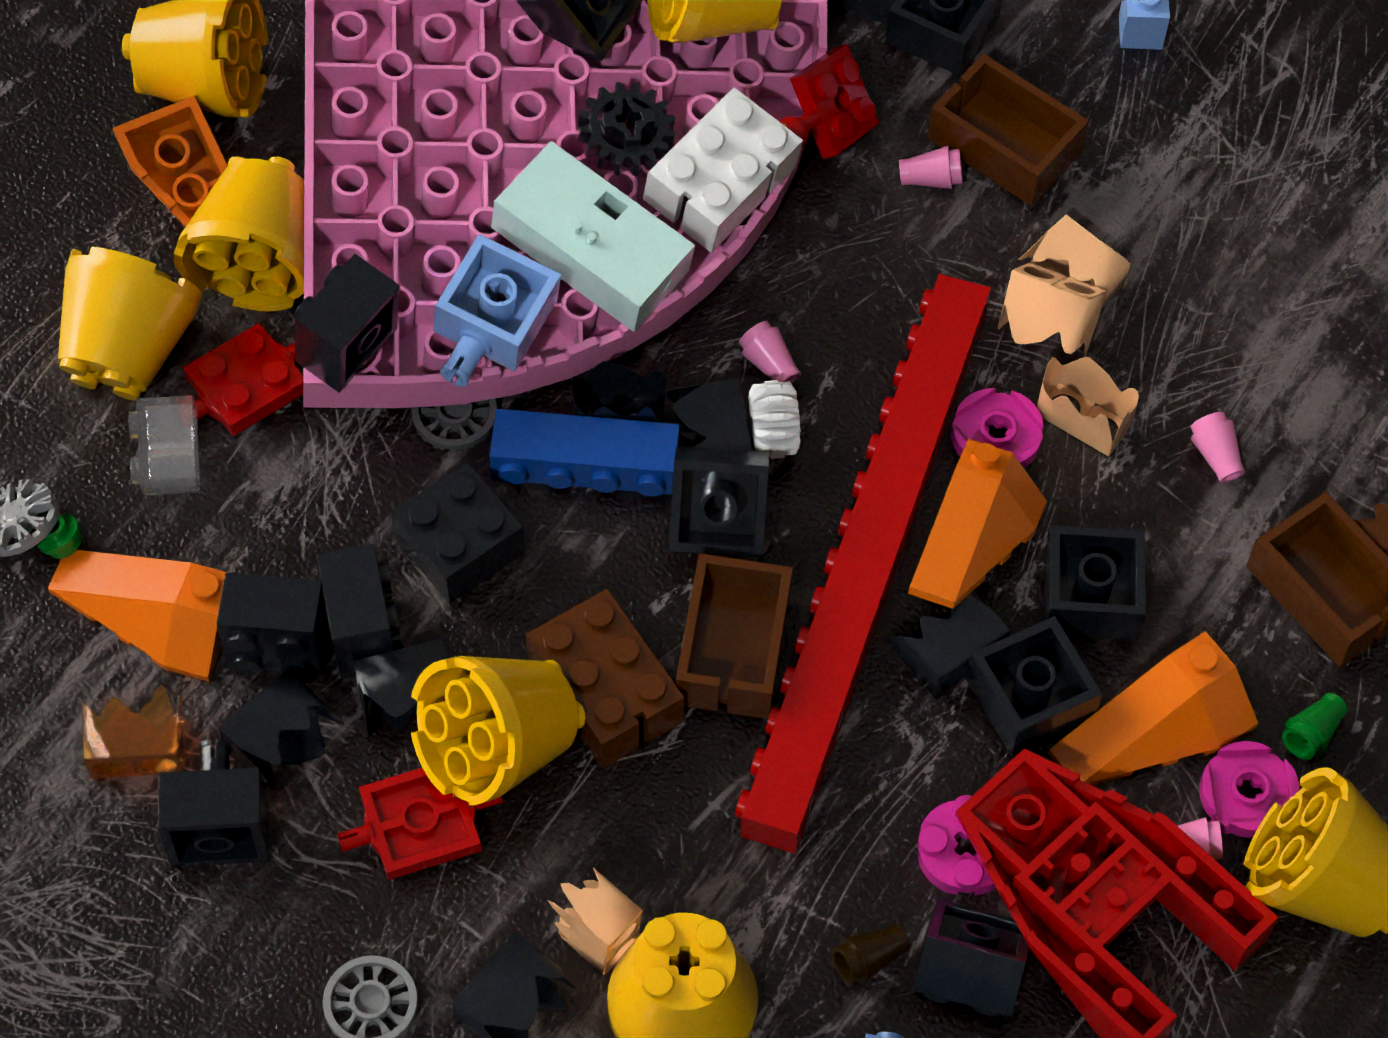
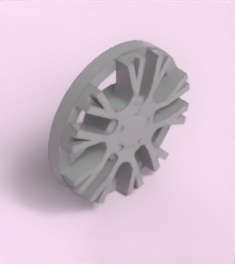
[0,479,60,557]
[323,955,418,1038]

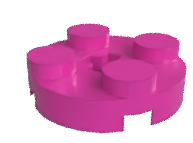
[951,388,1043,468]
[1199,741,1299,838]
[917,795,996,896]

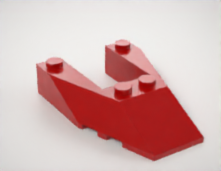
[956,748,1278,1038]

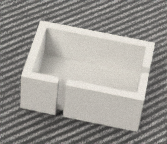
[643,87,803,253]

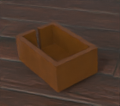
[927,53,1089,206]
[1246,492,1388,668]
[676,553,793,719]
[526,589,684,769]

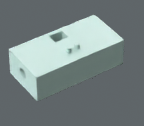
[491,141,695,332]

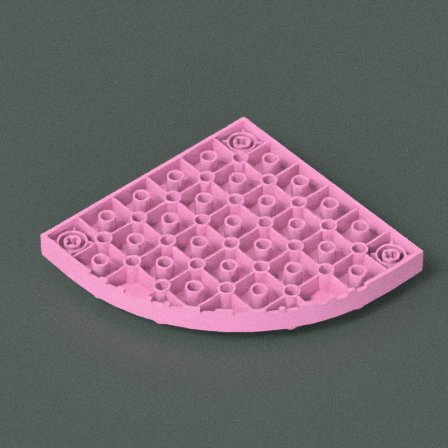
[303,0,827,408]

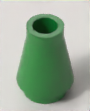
[1282,693,1348,760]

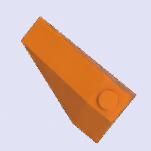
[113,96,227,227]
[908,438,1047,609]
[48,550,228,682]
[1048,631,1258,785]

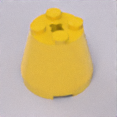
[122,0,269,118]
[647,0,782,43]
[173,157,304,312]
[58,247,202,401]
[411,656,586,806]
[1243,767,1388,937]
[607,913,758,1038]

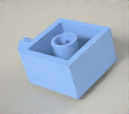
[433,234,561,387]

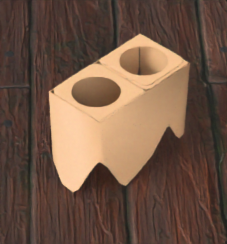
[1018,214,1131,309]
[998,263,1106,357]
[1037,357,1139,457]
[548,867,643,976]

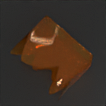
[82,684,184,779]

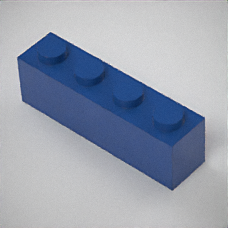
[489,409,679,496]

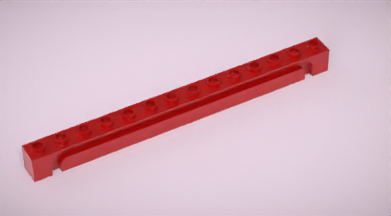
[735,273,991,854]

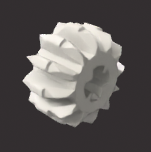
[748,380,801,459]

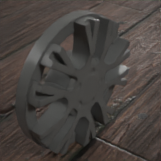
[411,399,497,451]

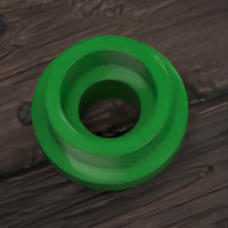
[37,514,82,559]

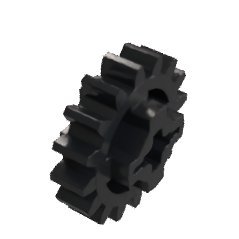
[578,82,675,176]

